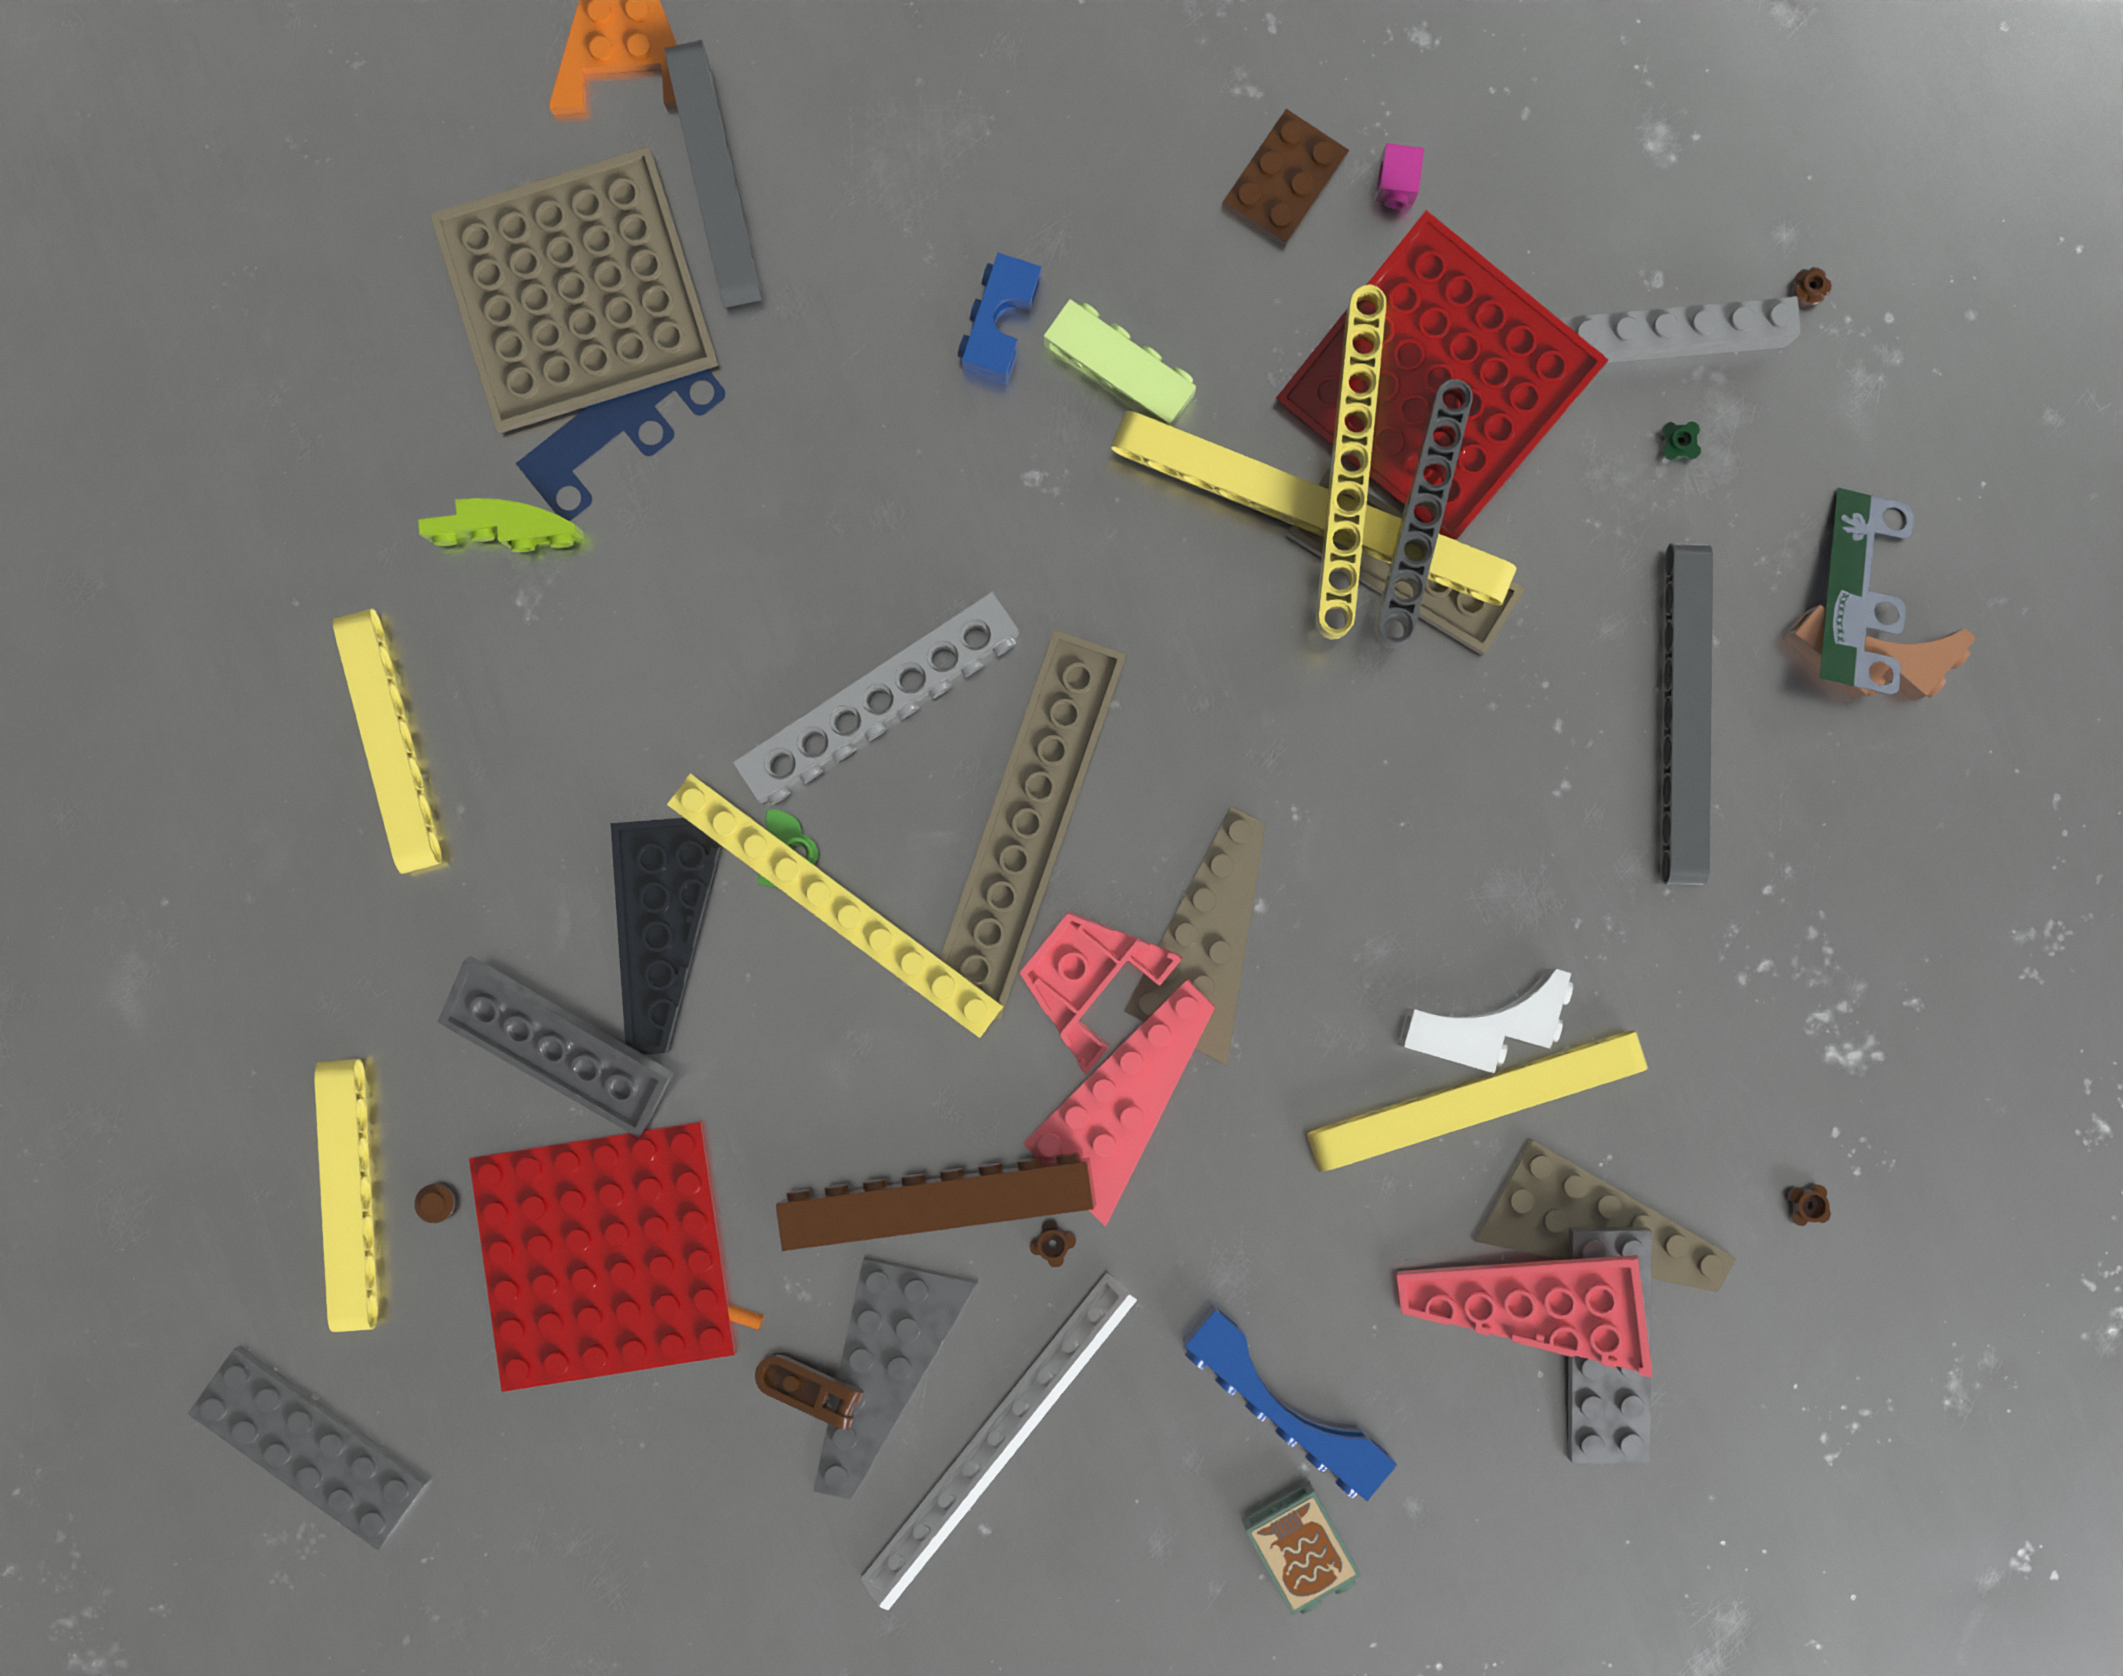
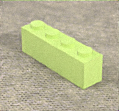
[1043,299,1196,427]

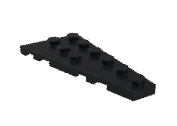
[610,818,721,1055]

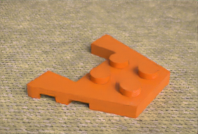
[549,0,677,115]

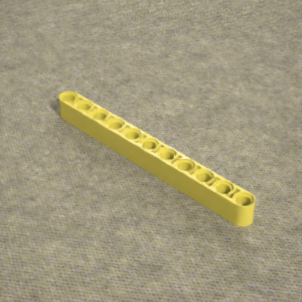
[1110,411,1517,606]

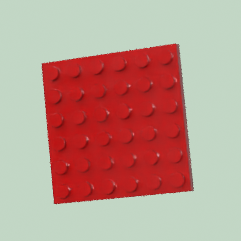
[1276,210,1609,540]
[469,1121,737,1392]

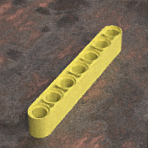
[333,608,442,874]
[314,1059,378,1332]

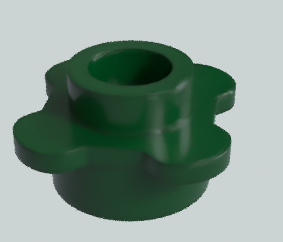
[1661,421,1701,460]

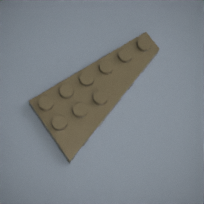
[1124,806,1266,1066]
[1473,1139,1736,1292]

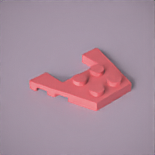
[1020,911,1183,1074]

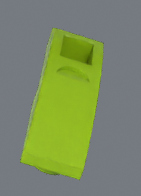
[418,498,584,552]

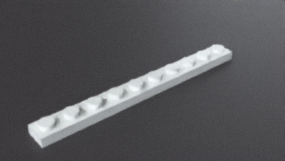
[859,1273,1137,1610]

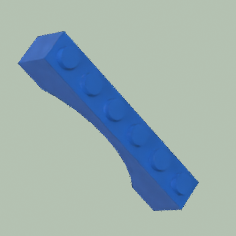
[1183,1304,1397,1501]

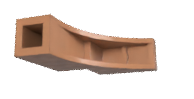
[1783,605,1977,701]

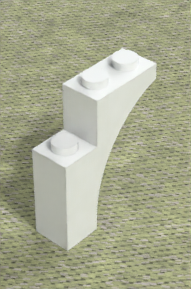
[1398,969,1573,1073]

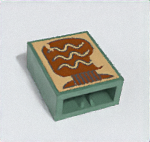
[1242,1482,1361,1615]

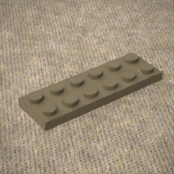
[1287,469,1525,656]

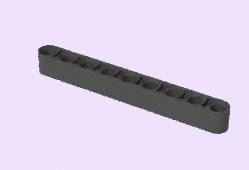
[1661,543,1713,885]

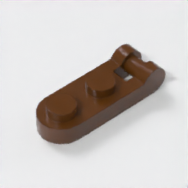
[755,1355,864,1430]

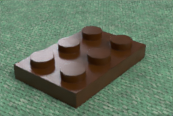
[1222,109,1349,248]

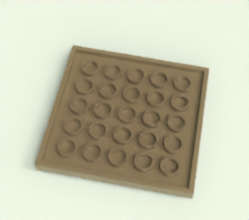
[430,146,719,433]

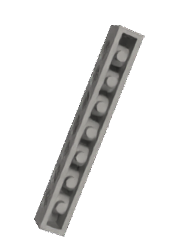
[732,591,1019,805]

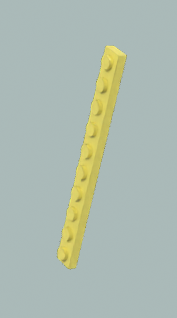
[667,773,1003,1038]

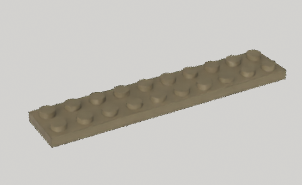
[939,629,1127,1020]

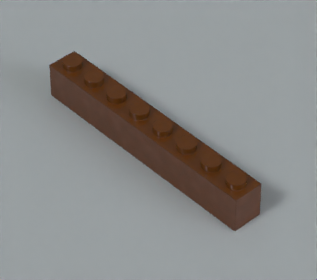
[776,1152,1096,1251]

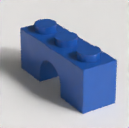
[957,253,1042,385]

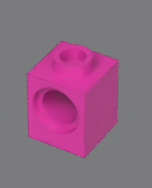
[1375,143,1424,209]

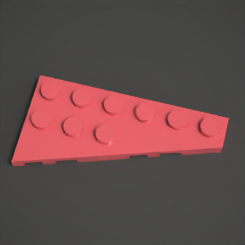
[1023,978,1215,1227]
[1397,1255,1653,1378]

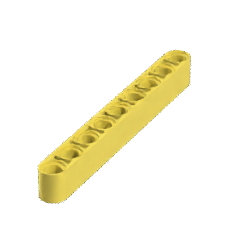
[1315,285,1386,640]
[1306,1030,1648,1172]

